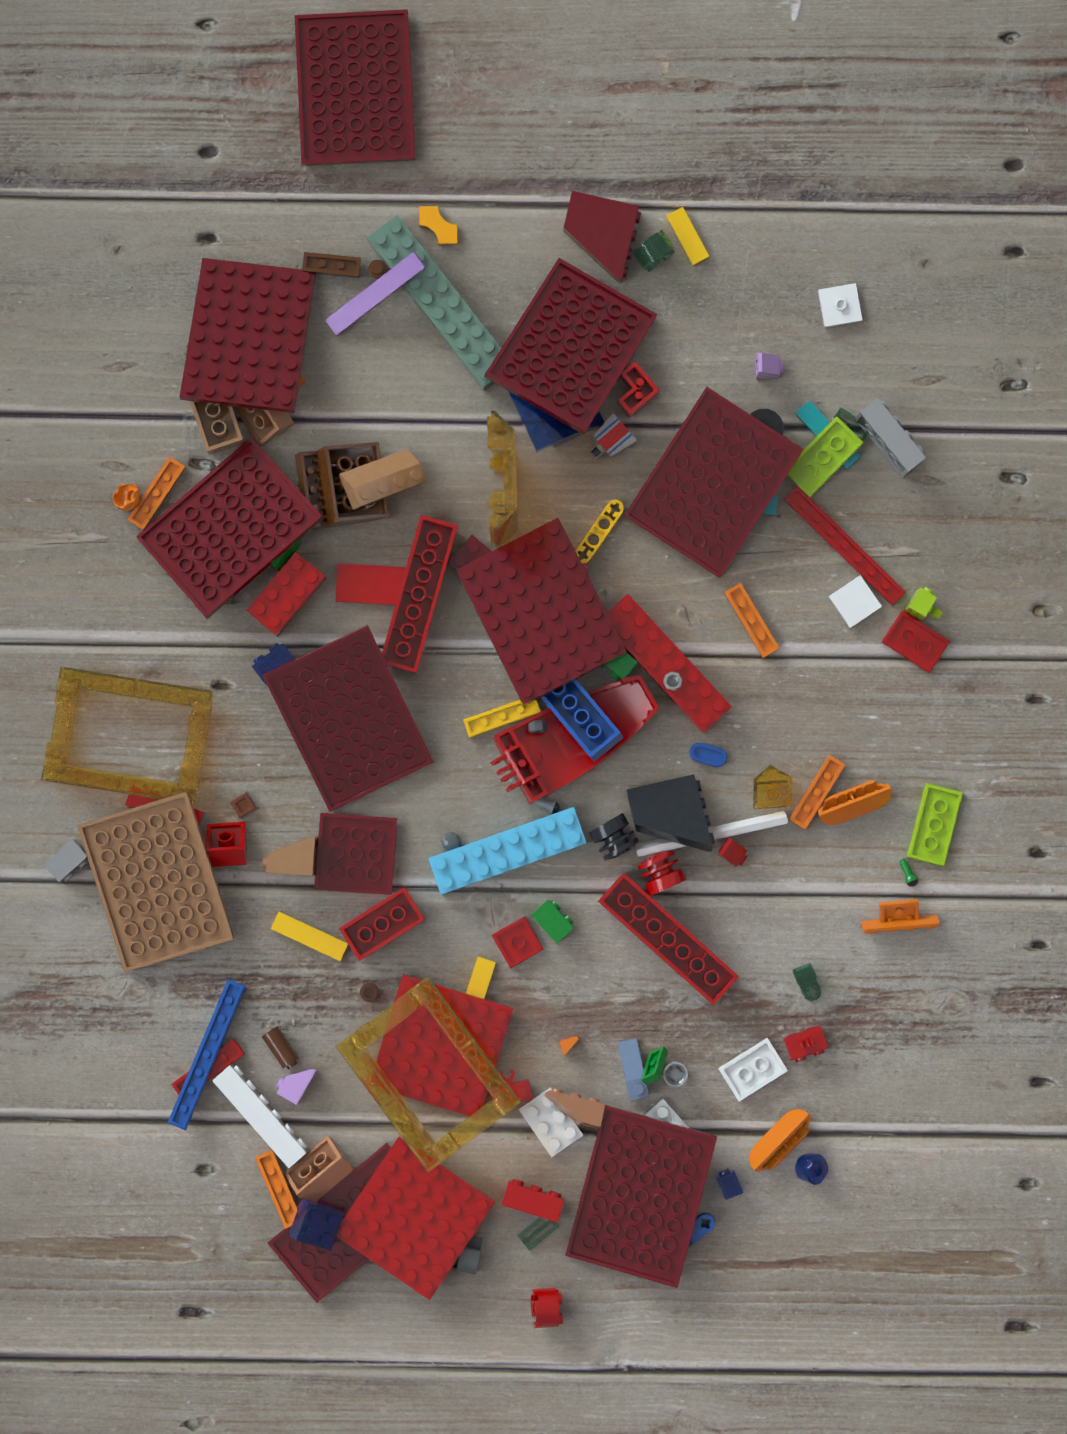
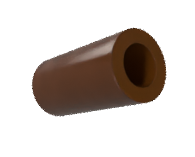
[262,1026,299,1070]

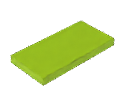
[787,416,864,497]
[906,783,963,867]

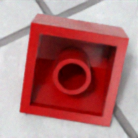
[206,822,247,867]

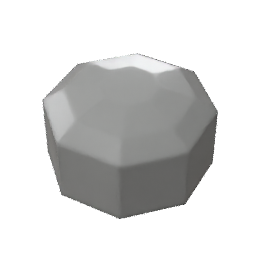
[663,672,682,691]

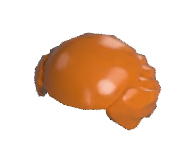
[112,484,140,511]

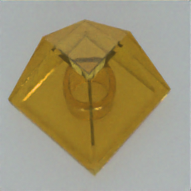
[753,765,792,809]

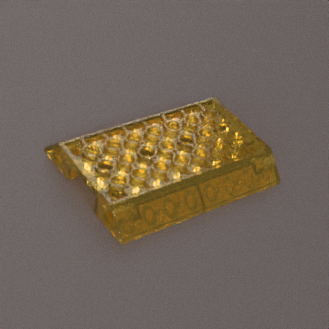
[487,411,518,550]

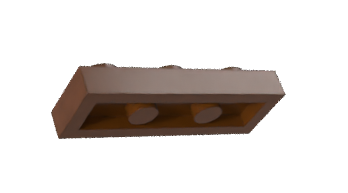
[302,252,361,278]

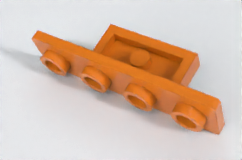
[861,899,940,934]

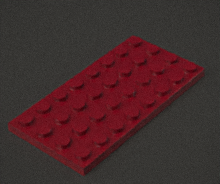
[268,1142,391,1303]

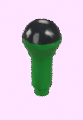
[900,858,918,887]

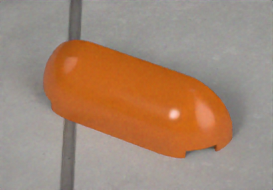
[818,780,892,825]
[749,1109,811,1173]

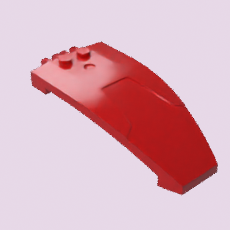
[490,675,660,805]

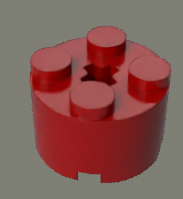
[531,1287,563,1328]

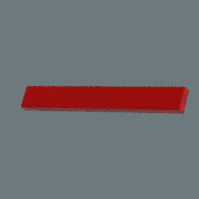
[783,486,906,606]

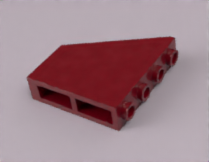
[563,191,641,283]

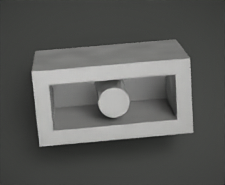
[44,839,89,882]

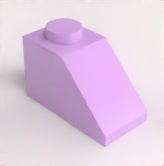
[755,353,783,379]
[276,1068,317,1105]

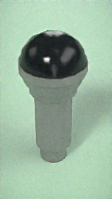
[534,799,560,814]

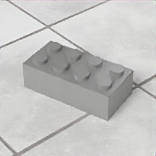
[855,398,926,478]

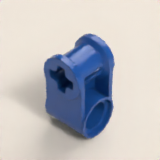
[689,1212,715,1246]

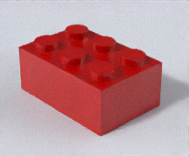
[501,1179,564,1223]

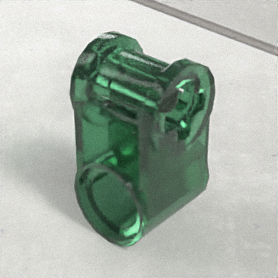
[792,963,821,1001]

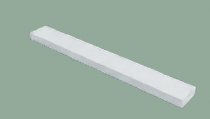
[635,811,788,857]

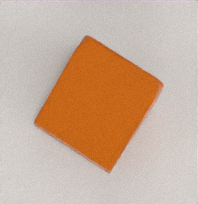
[559,1035,579,1056]

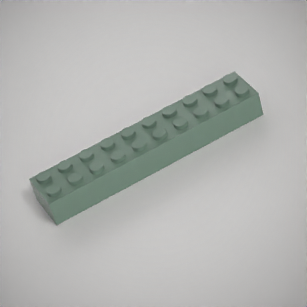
[367,215,501,391]

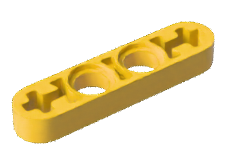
[576,500,624,564]

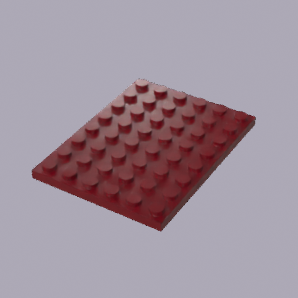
[294,9,415,166]
[179,258,316,413]
[484,258,657,435]
[624,386,804,578]
[136,437,323,619]
[456,518,627,706]
[263,625,434,812]
[565,1105,718,1288]

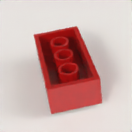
[246,552,327,637]
[339,887,426,961]

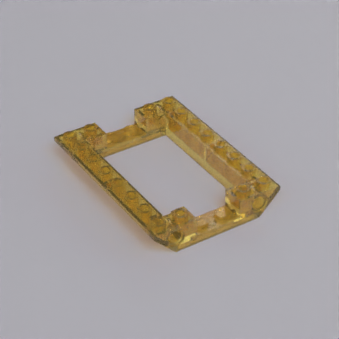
[41,666,213,805]
[335,976,521,1172]

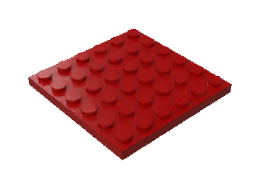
[369,974,514,1120]
[333,1136,495,1301]

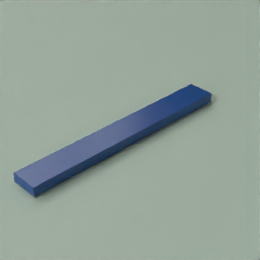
[167,979,246,1131]

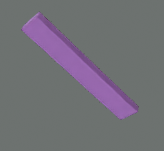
[325,252,426,336]

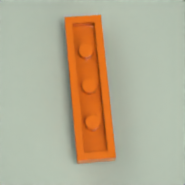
[127,456,186,530]
[724,583,780,658]
[788,755,845,830]
[255,1150,304,1229]

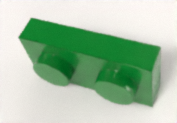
[641,1046,668,1085]

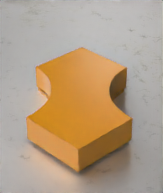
[419,206,458,245]

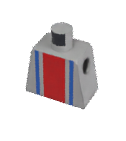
[590,413,637,460]

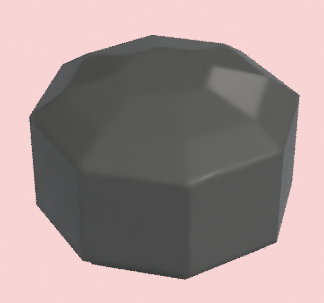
[528,720,547,734]
[441,832,460,850]

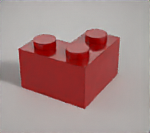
[617,361,660,418]

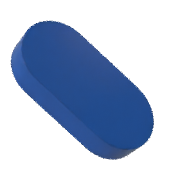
[689,743,727,767]

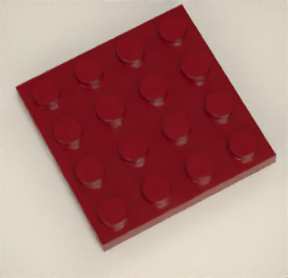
[314,813,397,895]

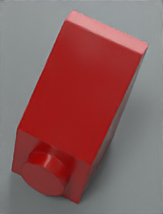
[716,838,748,867]

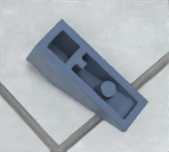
[618,1038,649,1100]

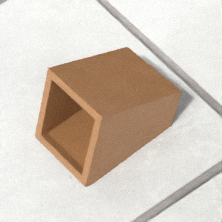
[263,837,318,876]

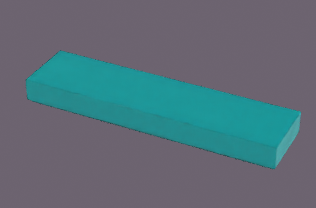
[795,400,861,470]

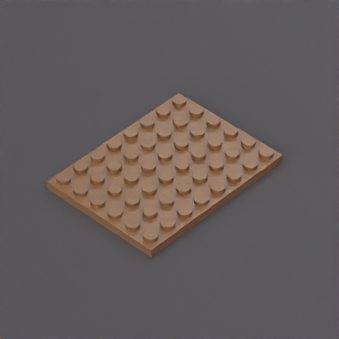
[77,791,235,972]

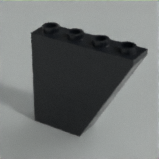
[627,774,715,852]

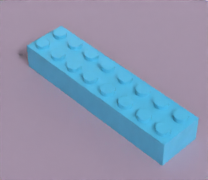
[428,807,587,895]

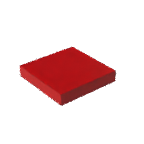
[492,916,544,969]

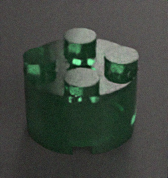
[631,229,676,272]

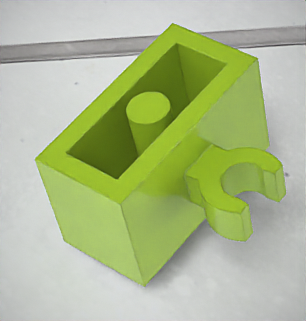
[904,587,943,621]

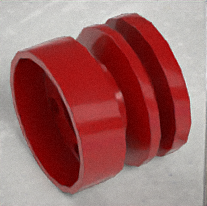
[637,850,687,896]

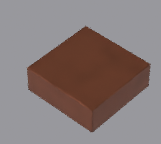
[230,792,257,819]

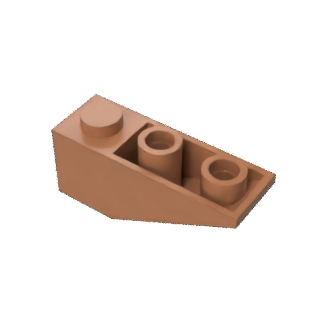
[544,1089,605,1129]

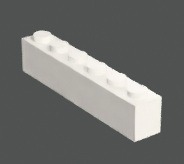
[212,1064,308,1168]

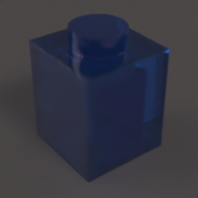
[716,1168,743,1200]

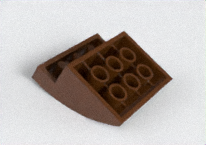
[295,442,389,530]

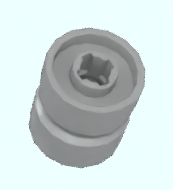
[662,1060,688,1087]

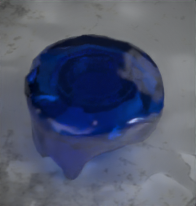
[795,1153,828,1185]

